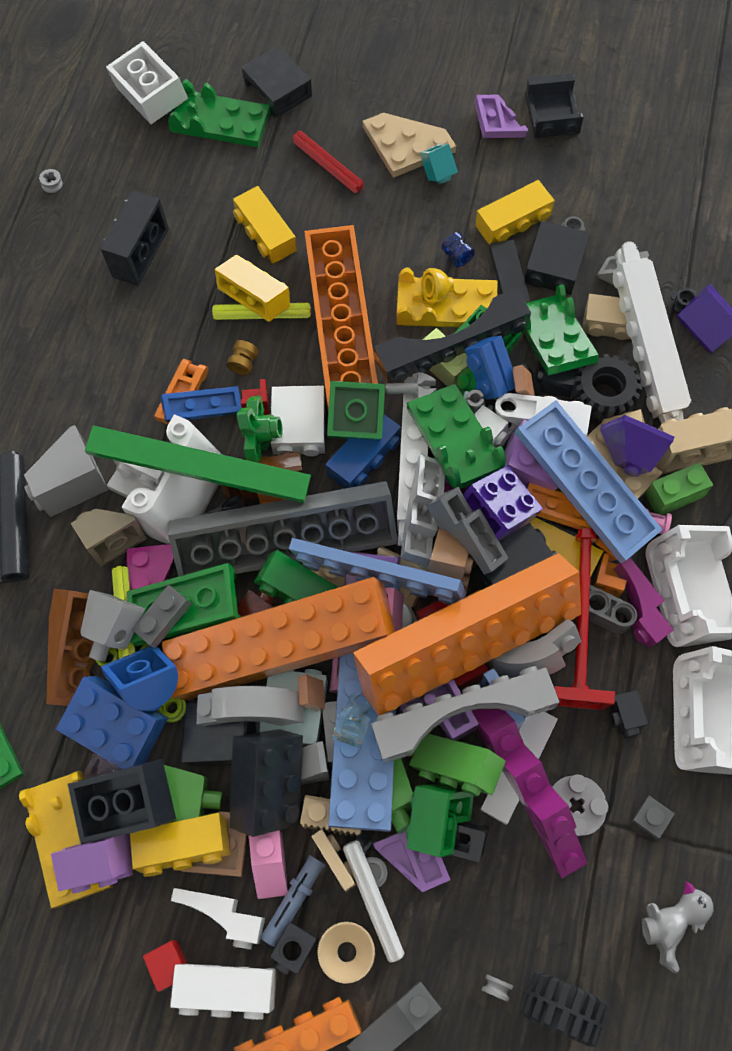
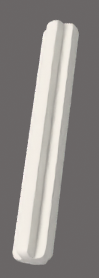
[343,841,404,962]

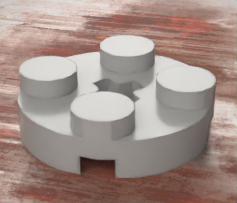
[552,774,608,837]

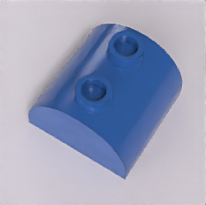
[101,646,178,712]

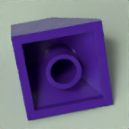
[600,415,675,477]

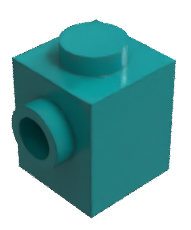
[420,144,458,184]

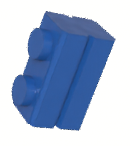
[465,336,515,399]

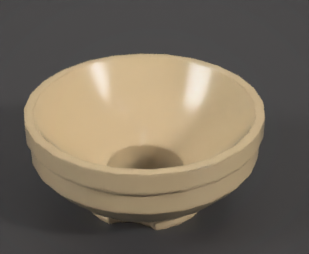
[318,922,375,983]

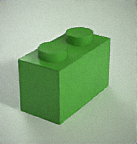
[644,462,713,515]

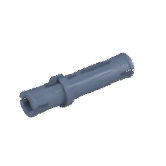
[260,855,325,948]

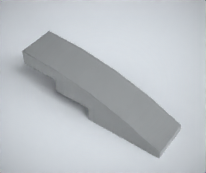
[400,454,445,566]

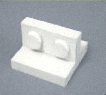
[107,460,165,498]

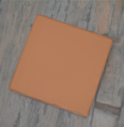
[513,365,534,396]
[298,674,325,711]

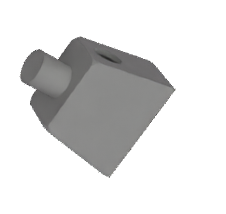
[80,590,145,661]

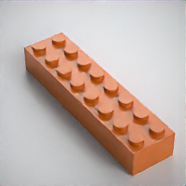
[305,225,378,413]
[353,553,581,716]
[162,577,395,701]

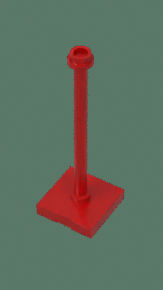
[554,528,615,710]

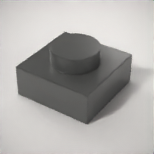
[631,796,675,839]

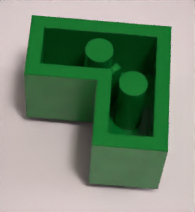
[406,783,474,857]

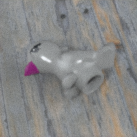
[642,881,713,973]

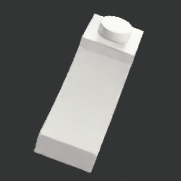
[171,888,265,949]

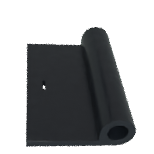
[0,451,29,584]

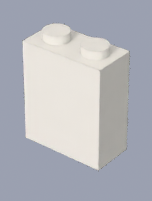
[271,386,325,456]

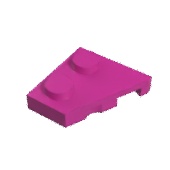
[127,544,174,590]

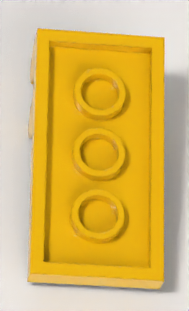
[397,268,497,327]
[19,770,113,908]

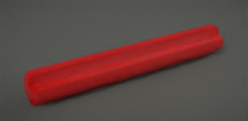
[292,131,364,193]

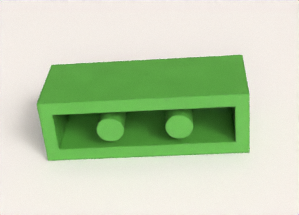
[409,734,506,796]

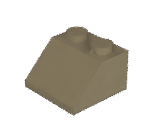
[71,509,147,567]

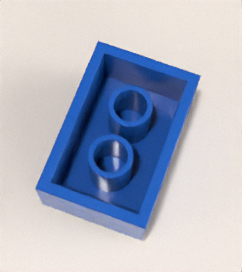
[56,676,169,769]

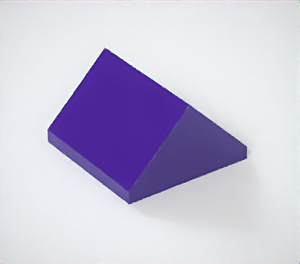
[676,283,732,353]

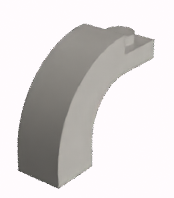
[485,619,582,678]
[197,686,304,726]

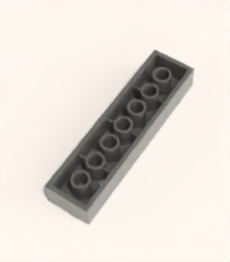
[168,481,398,577]

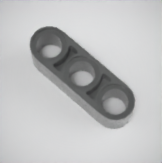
[589,585,637,634]

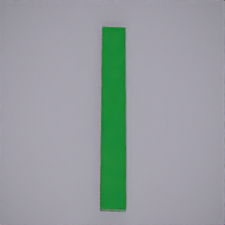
[85,425,311,503]

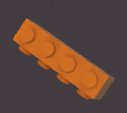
[234,997,362,1051]

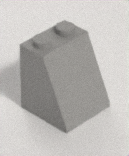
[24,425,109,517]

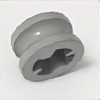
[39,169,63,193]
[482,975,513,1001]

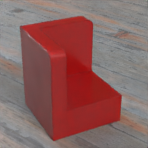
[240,379,270,415]
[143,940,187,991]

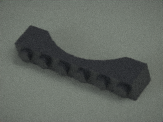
[374,288,531,384]

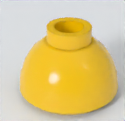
[421,268,454,304]

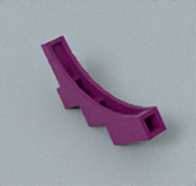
[472,709,587,878]

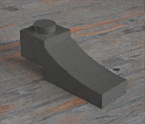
[426,487,508,574]
[347,981,441,1051]

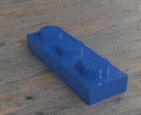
[160,386,241,422]

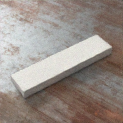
[480,712,558,825]

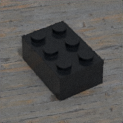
[100,190,169,286]
[229,729,303,837]
[67,759,176,844]

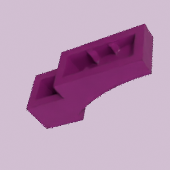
[613,558,674,648]

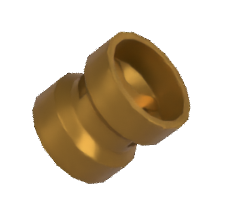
[226,340,259,376]

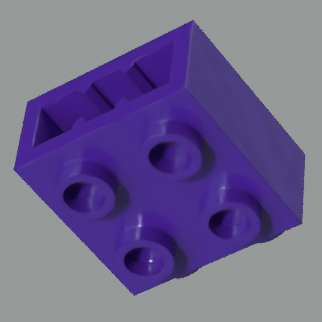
[463,466,543,541]

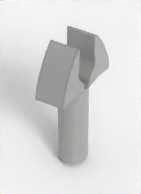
[385,372,436,398]

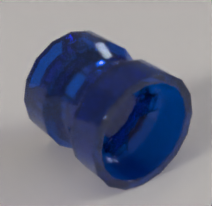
[441,232,475,267]

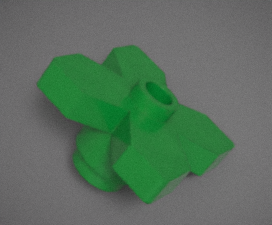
[237,396,283,463]

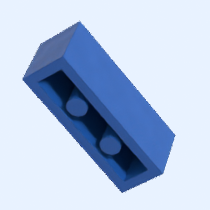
[325,414,401,489]

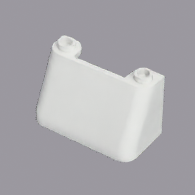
[122,415,222,544]
[646,525,732,647]
[673,646,732,774]

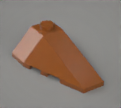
[46,589,95,706]

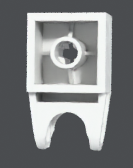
[495,393,592,436]

